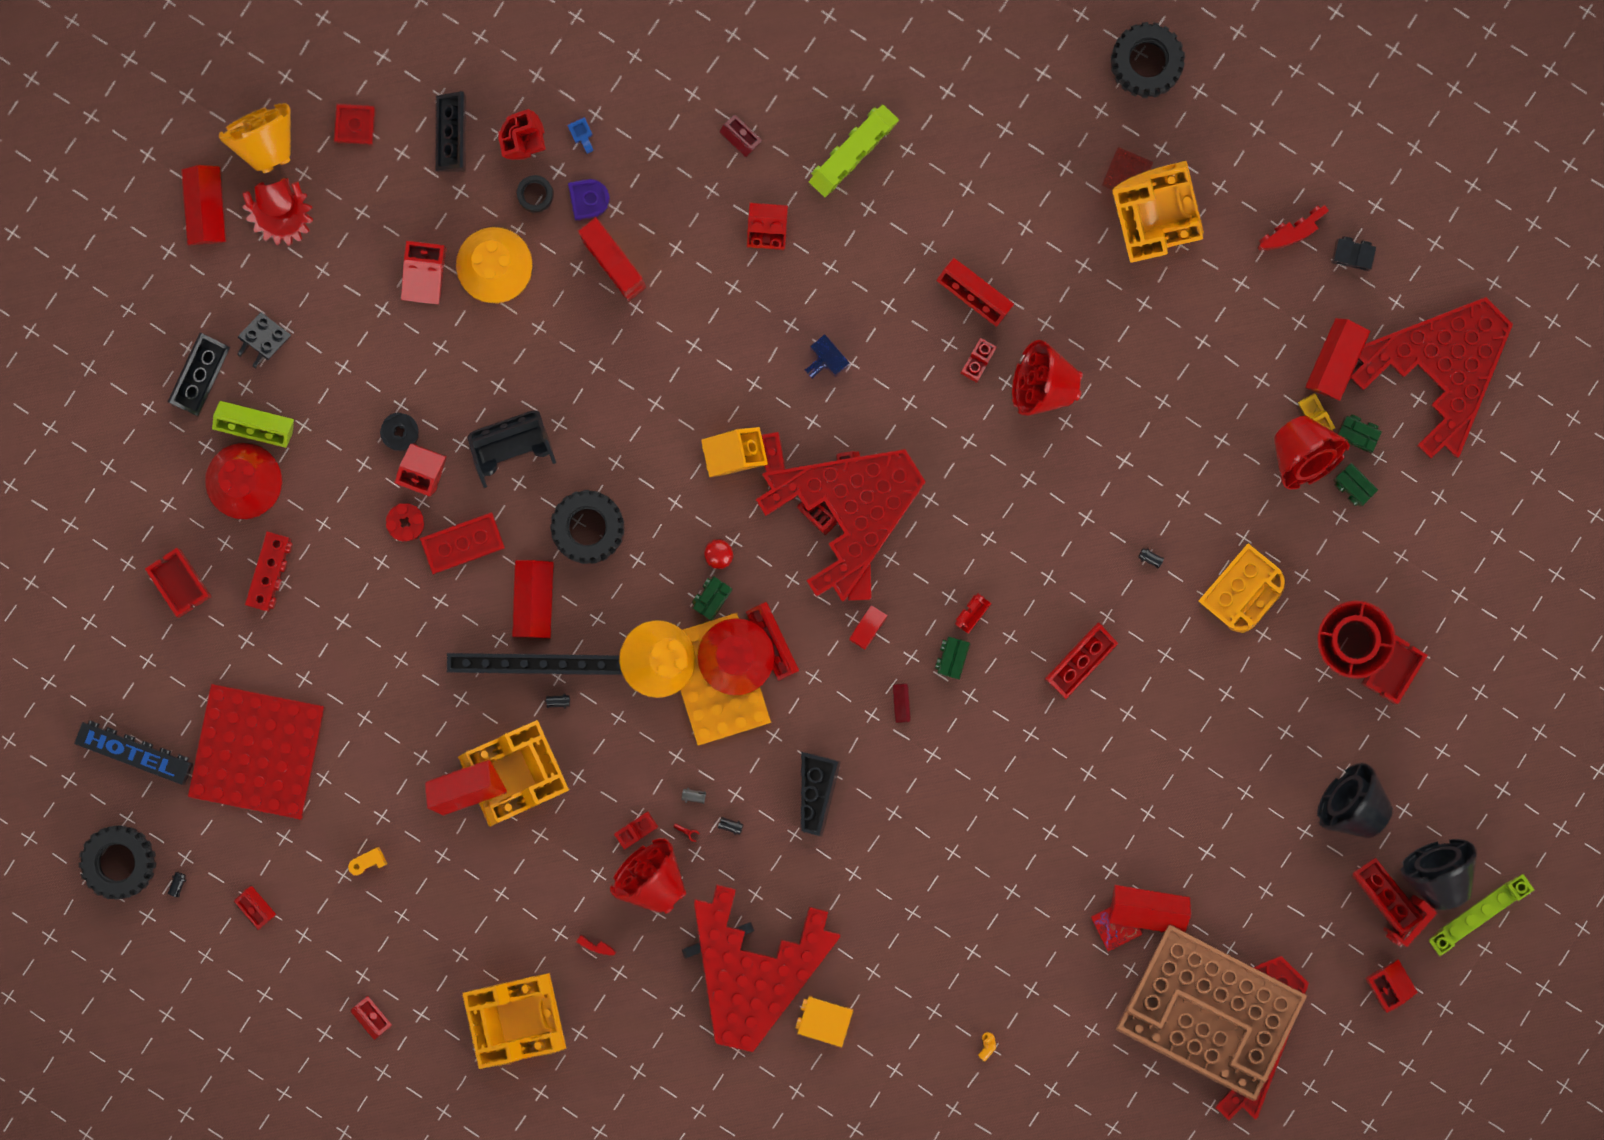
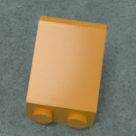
[701,427,768,477]

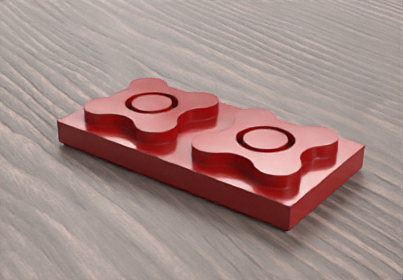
[420,512,505,575]

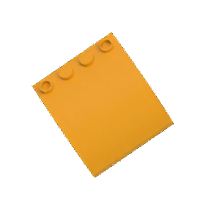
[1113,161,1204,263]
[458,720,569,827]
[462,973,566,1069]

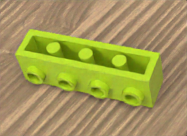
[212,401,294,448]

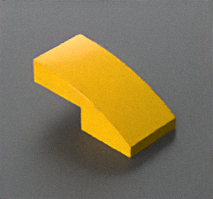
[1298,393,1335,430]

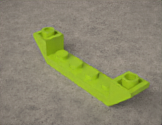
[1428,874,1534,956]

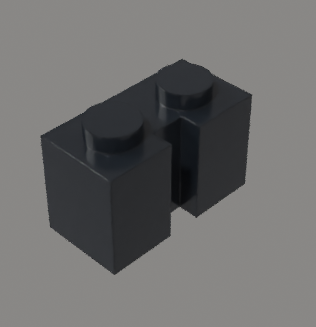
[1332,236,1376,271]

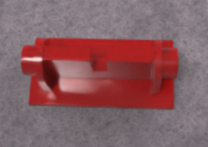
[955,593,992,634]

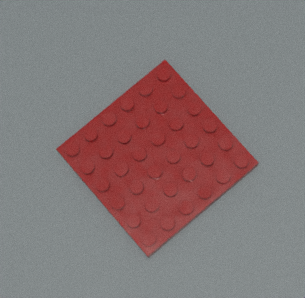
[188,684,325,820]

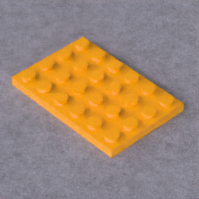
[681,613,771,746]

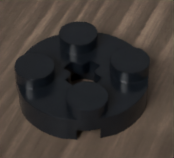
[380,413,419,451]

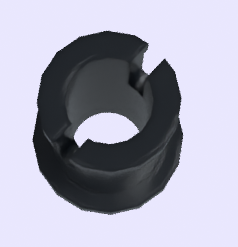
[1138,548,1164,569]
[546,693,570,709]
[718,817,744,836]
[167,872,187,898]

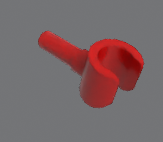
[674,823,700,842]

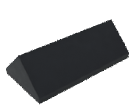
[435,91,466,172]
[168,333,230,416]

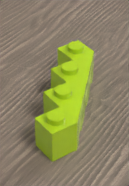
[809,105,899,197]

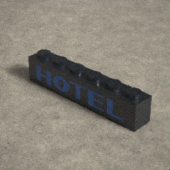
[74,720,193,785]

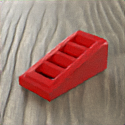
[796,502,838,535]

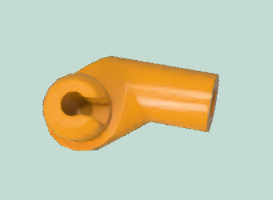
[978,1032,996,1062]

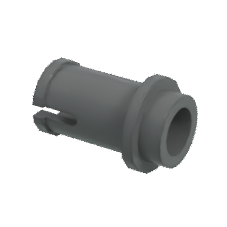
[682,787,706,804]

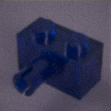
[804,334,850,379]

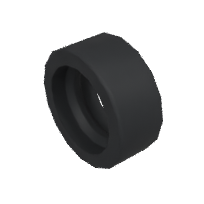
[517,175,553,213]

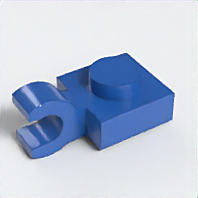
[567,117,594,154]

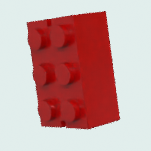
[145,548,212,618]
[1361,635,1428,704]

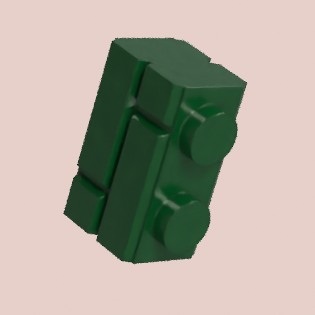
[1337,414,1382,453]
[1333,463,1378,507]
[692,576,733,621]
[935,636,970,680]

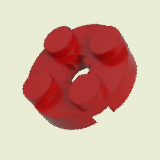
[386,503,425,542]

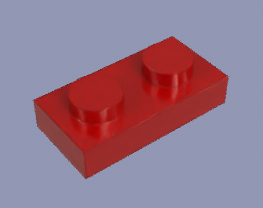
[761,432,786,472]

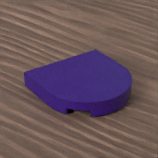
[568,179,610,221]

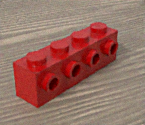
[936,258,1014,327]
[245,531,293,612]

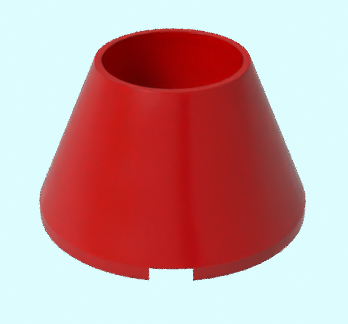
[1274,416,1350,489]
[1317,601,1395,678]

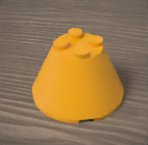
[219,103,291,173]
[456,227,532,303]
[619,620,695,698]

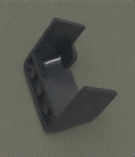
[467,410,556,488]

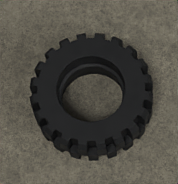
[1110,22,1185,98]
[550,490,624,564]
[79,826,156,900]

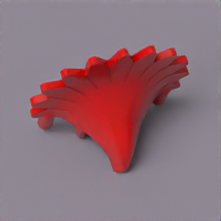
[242,178,313,245]

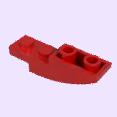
[1257,205,1329,250]

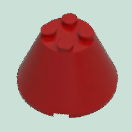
[1012,340,1083,416]
[205,443,282,519]
[698,618,774,695]
[610,838,686,914]

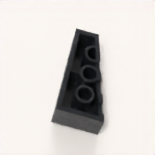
[801,752,841,836]

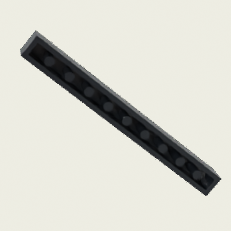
[447,653,623,675]

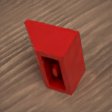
[747,203,788,250]
[394,443,447,496]
[1365,959,1418,1013]

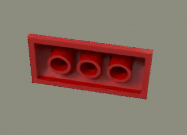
[182,165,226,245]
[1305,318,1371,401]
[512,560,554,638]
[1045,622,1118,699]
[425,759,508,815]
[1352,858,1423,937]
[1109,885,1191,932]

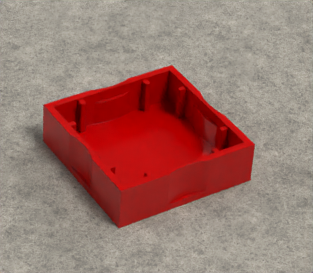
[578,218,646,302]

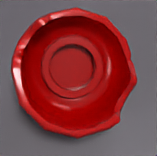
[704,539,733,569]

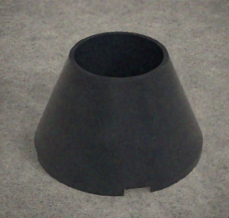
[1317,763,1393,838]
[1400,839,1477,910]

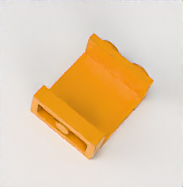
[795,996,853,1047]

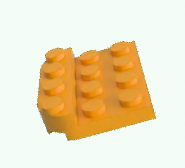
[1198,543,1285,633]

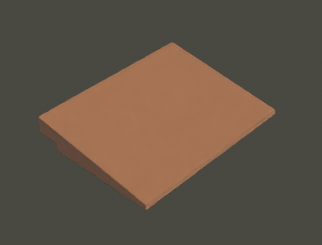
[1115,925,1307,1101]

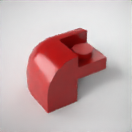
[498,109,546,160]

